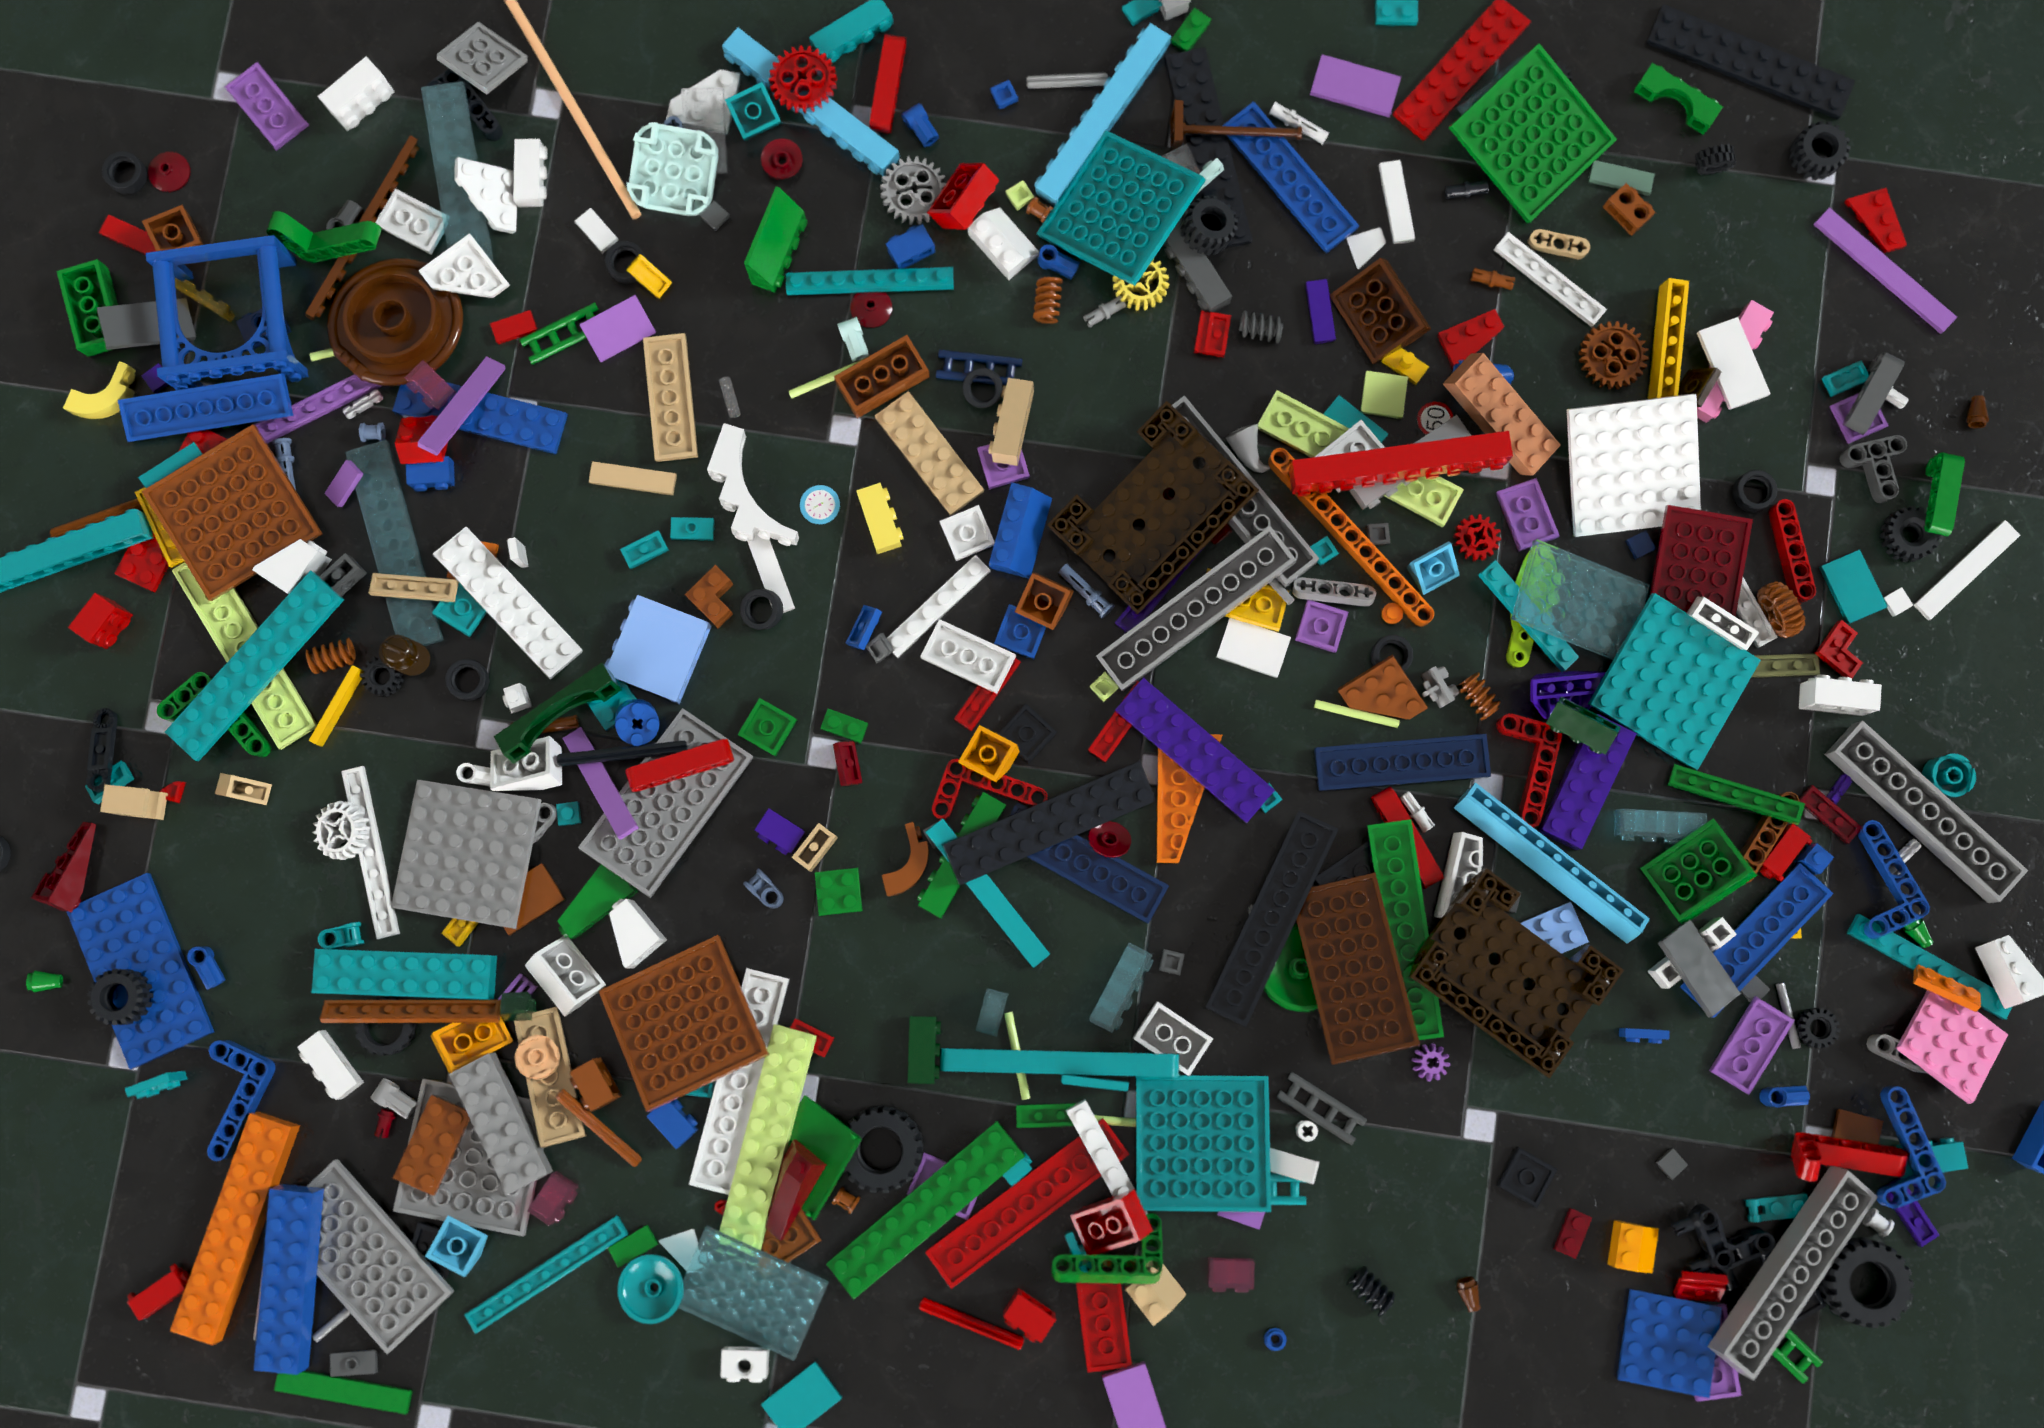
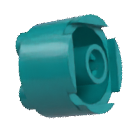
[1922,754,1976,798]

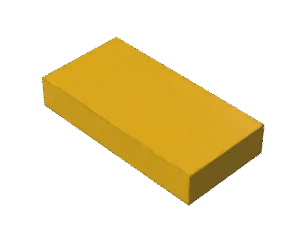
[626,254,672,298]

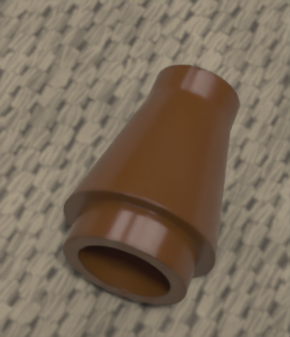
[1966,395,1989,429]
[1456,1276,1481,1312]

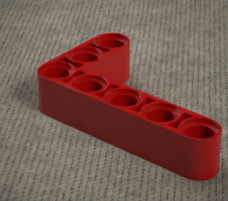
[1496,713,1562,827]
[932,759,1048,820]
[1791,1132,1909,1181]

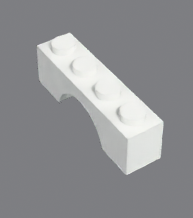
[1648,917,1737,989]

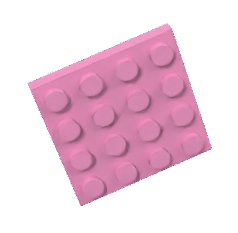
[1896,990,2008,1104]

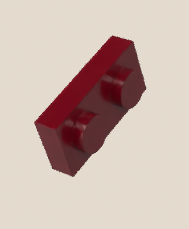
[833,741,862,786]
[1553,1208,1592,1259]

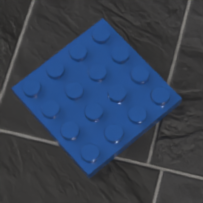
[1617,1289,1722,1398]

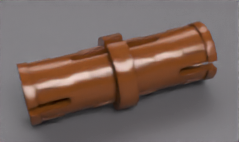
[1470,267,1515,290]

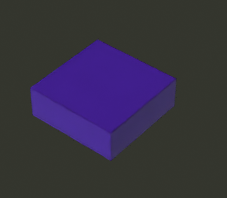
[141,363,169,394]

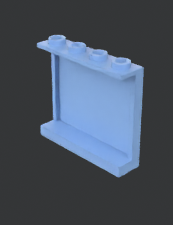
[605,595,712,704]

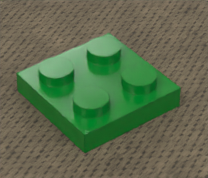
[738,698,797,757]
[815,868,863,916]

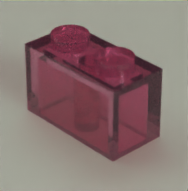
[405,360,457,410]
[527,1171,579,1226]
[1207,1257,1255,1293]

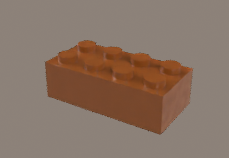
[834,335,929,419]

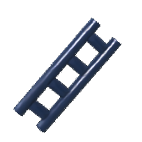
[936,350,1022,386]

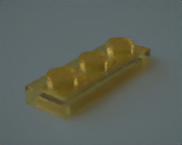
[175,277,235,322]

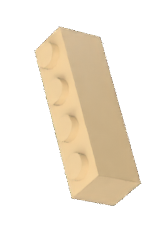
[989,378,1034,466]

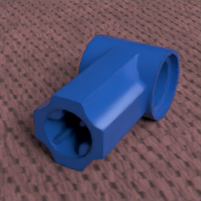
[901,103,939,147]
[1038,245,1080,280]
[187,946,226,990]
[1760,1086,1810,1107]

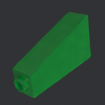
[558,864,638,939]

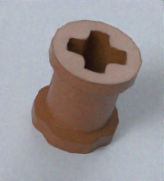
[1026,197,1053,223]
[832,1186,861,1215]

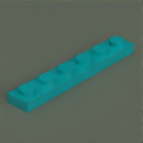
[1478,560,1579,672]

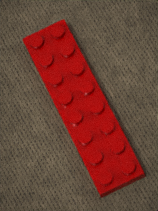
[1393,0,1531,141]
[114,430,227,592]

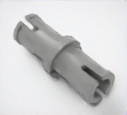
[1083,296,1126,328]

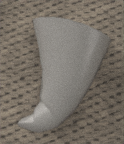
[1225,424,1270,473]

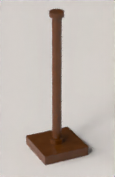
[1170,100,1302,157]

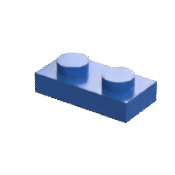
[846,605,882,650]
[1619,1028,1669,1044]

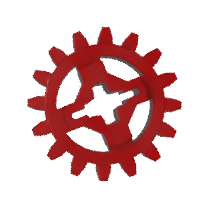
[1453,514,1501,561]

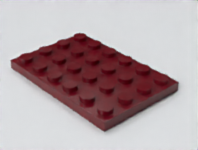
[1650,505,1753,617]

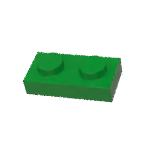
[1170,8,1211,52]
[820,709,868,744]

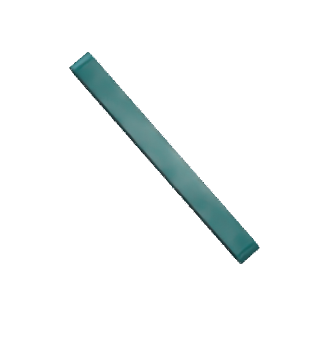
[940,1048,1179,1077]

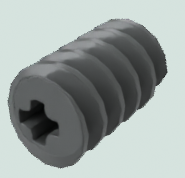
[1238,311,1284,344]

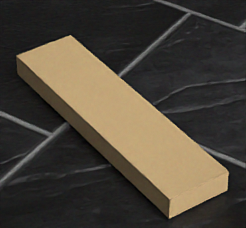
[589,461,677,496]
[368,573,459,602]

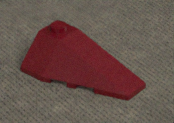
[31,822,96,913]
[765,1139,826,1241]

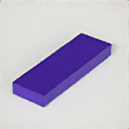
[1305,279,1336,344]
[1886,1177,1939,1247]

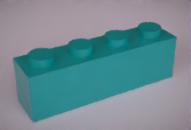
[809,0,893,63]

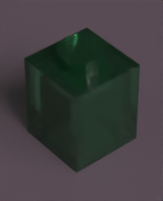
[500,992,536,1021]

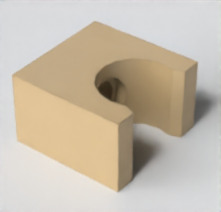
[100,785,168,820]

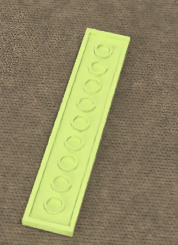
[1258,390,1464,527]
[172,562,317,750]
[717,1024,817,1254]

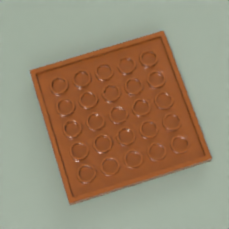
[142,424,322,601]
[599,935,770,1112]

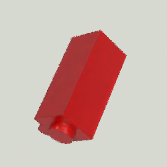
[1759,824,1812,882]
[127,1263,190,1321]

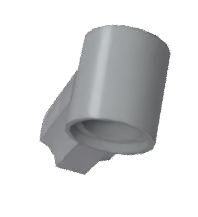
[370,1078,417,1119]

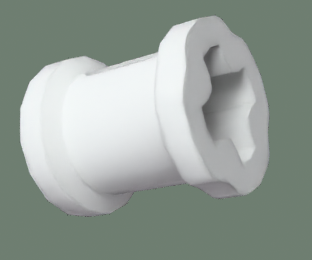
[1295,1120,1318,1141]
[1862,1208,1894,1238]

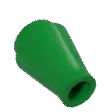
[1903,918,1933,948]
[26,971,63,992]

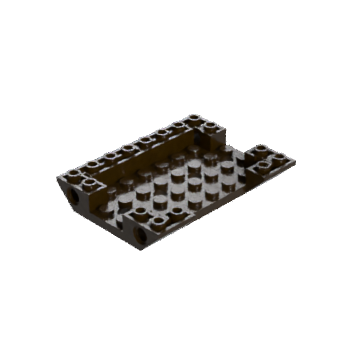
[1047,401,1259,614]
[1409,868,1624,1079]

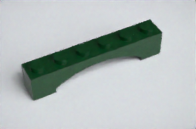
[494,663,621,764]

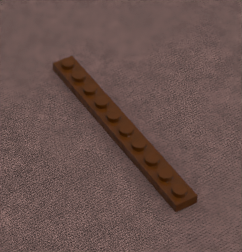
[305,135,419,321]

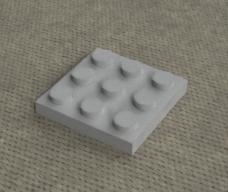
[437,22,527,94]

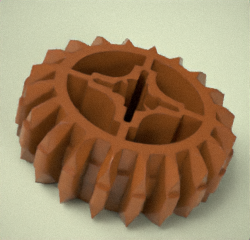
[1757,581,1805,638]

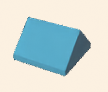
[1406,541,1460,595]
[425,1215,488,1277]

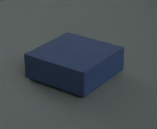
[1625,531,1656,560]

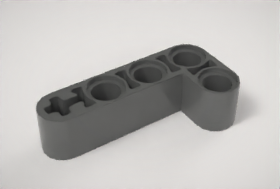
[1843,352,1905,435]

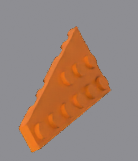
[1157,734,1223,864]

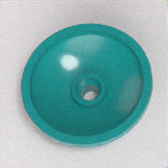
[618,1254,684,1324]

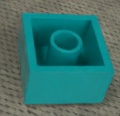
[725,82,782,141]

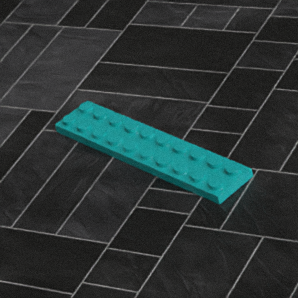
[165,570,344,761]

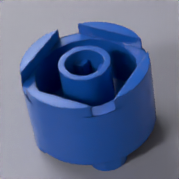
[614,699,660,746]

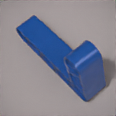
[1858,820,1930,939]
[207,1040,276,1161]
[1876,1086,1946,1208]

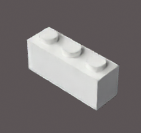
[513,139,547,207]
[1687,597,1759,650]
[297,1030,364,1100]

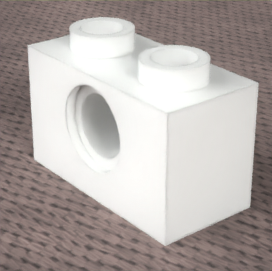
[721,1346,769,1382]

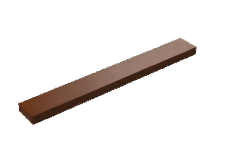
[320,1000,502,1023]

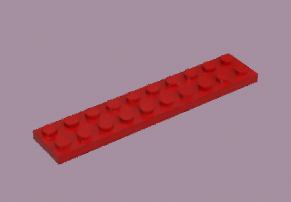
[925,1118,1130,1289]

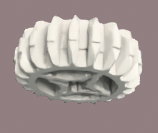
[312,801,371,860]

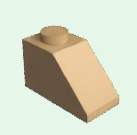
[215,773,272,805]

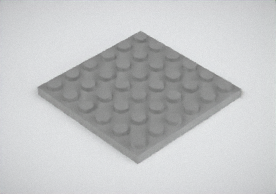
[391,780,541,929]
[393,1078,544,1236]

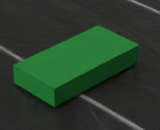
[608,1225,658,1268]

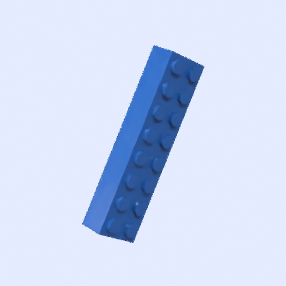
[254,1184,324,1375]

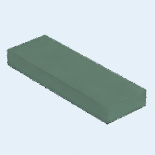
[1588,160,1655,196]

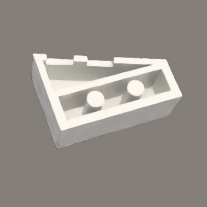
[1975,935,2044,1009]

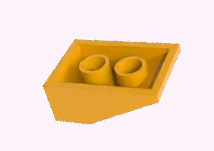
[431,1016,514,1074]

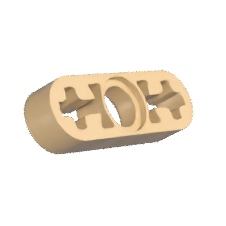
[1528,229,1590,259]

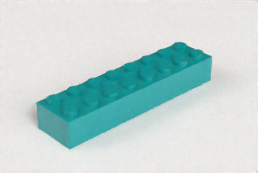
[312,949,497,1000]

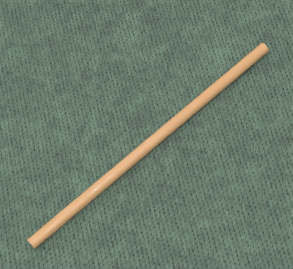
[504,0,641,219]

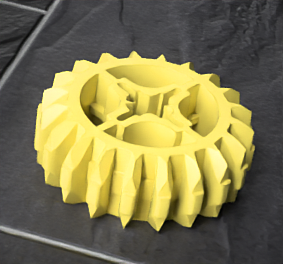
[1113,259,1169,311]

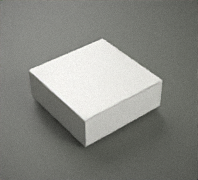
[1884,587,1913,617]

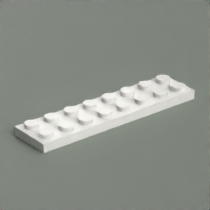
[433,526,583,680]

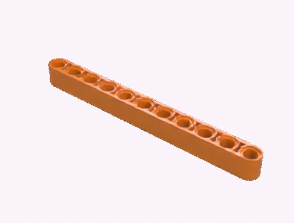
[1268,448,1434,627]

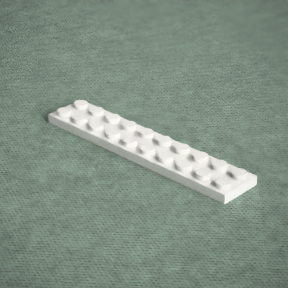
[689,968,790,1195]

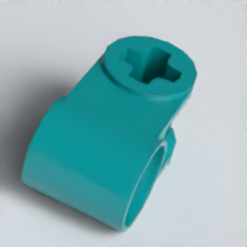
[318,922,364,949]

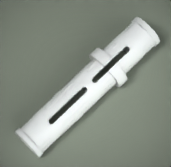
[1269,102,1329,145]

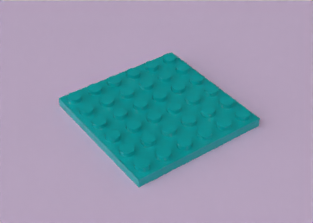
[1036,130,1206,286]
[1588,593,1761,770]
[1136,1075,1271,1212]

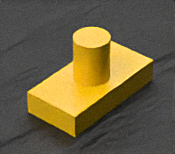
[1382,348,1429,385]

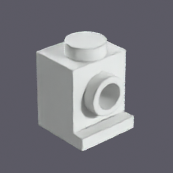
[502,683,532,714]

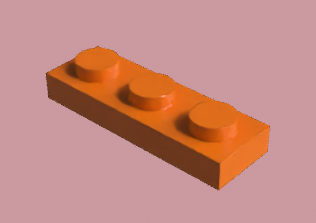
[1913,964,1981,1012]

